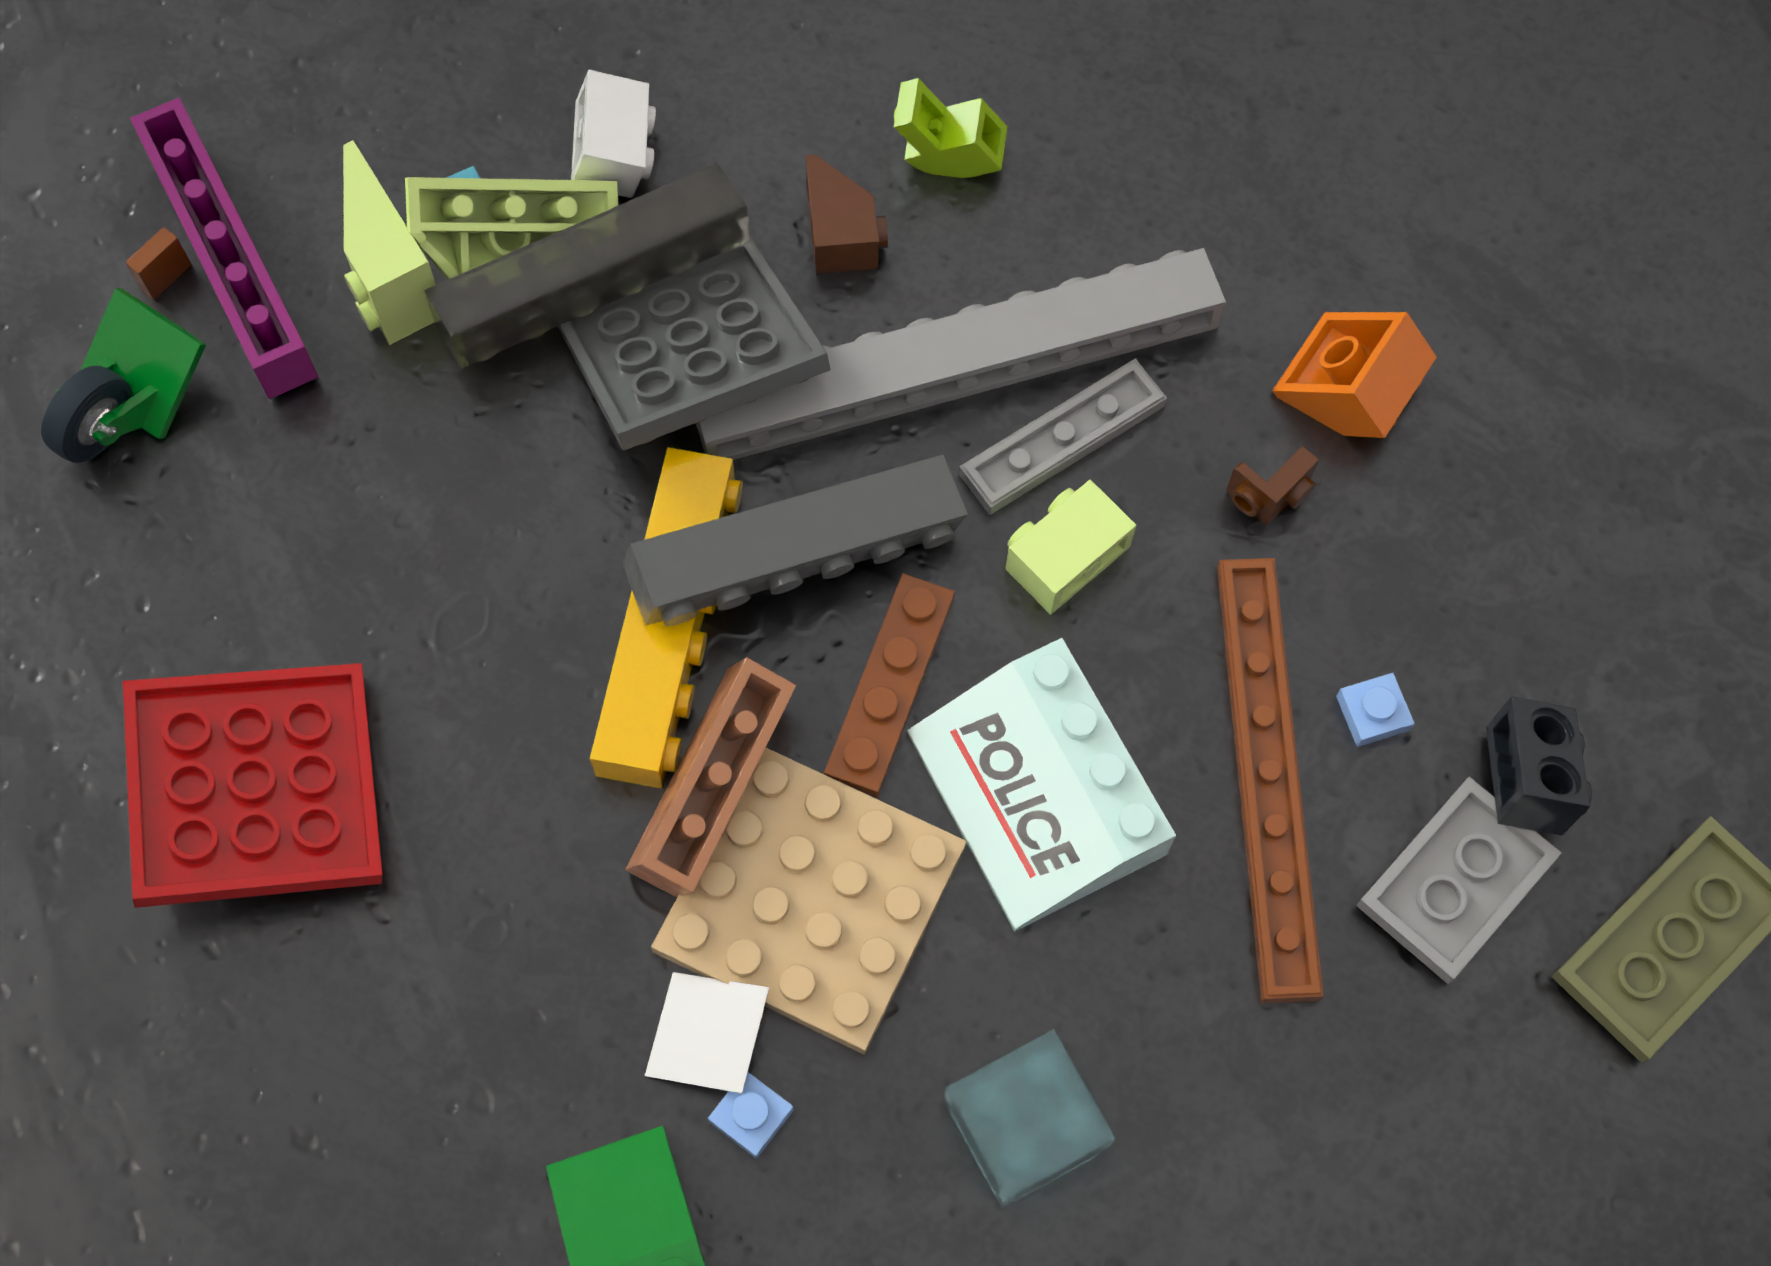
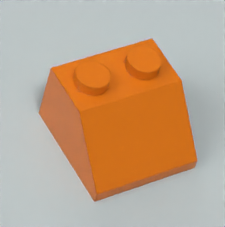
[1272,312,1437,438]

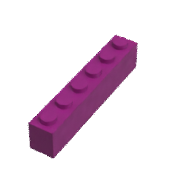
[130,97,319,399]

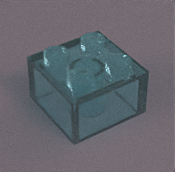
[943,1029,1116,1209]

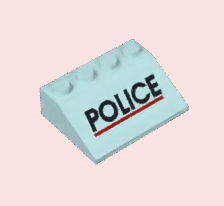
[907,638,1176,932]

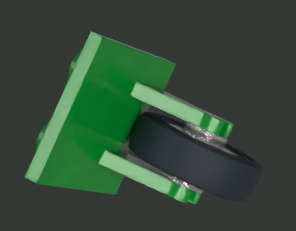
[41,288,206,463]

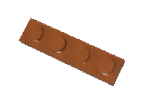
[824,573,955,799]

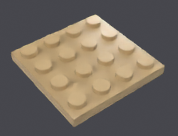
[651,748,967,1055]

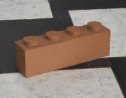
[625,657,797,897]

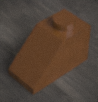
[805,155,888,274]

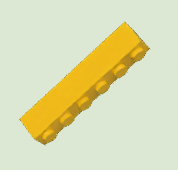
[590,447,743,789]

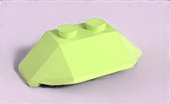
[405,177,619,290]

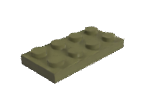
[1552,816,1771,1063]

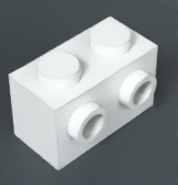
[571,70,656,198]

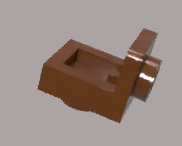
[1226,446,1319,525]

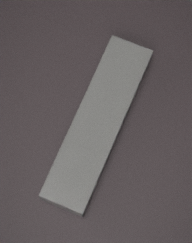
[959,358,1167,515]

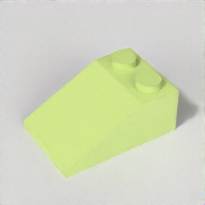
[343,140,446,345]

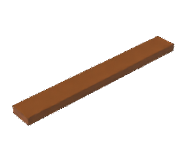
[1217,558,1324,1003]

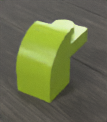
[894,78,1008,178]

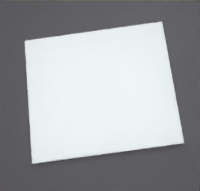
[645,972,769,1093]

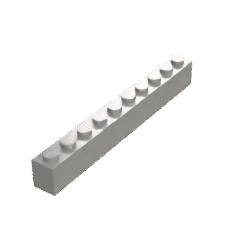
[696,248,1226,460]

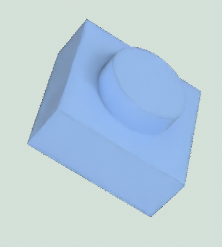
[1336,673,1415,747]
[708,1072,794,1159]

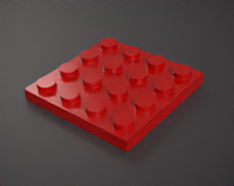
[123,663,382,908]

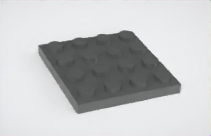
[553,237,831,451]

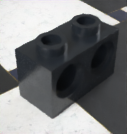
[1486,696,1592,836]

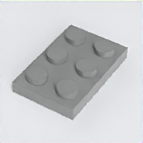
[1356,777,1561,984]

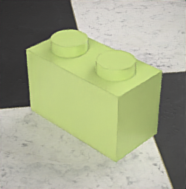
[1005,480,1136,615]

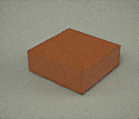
[126,227,192,300]

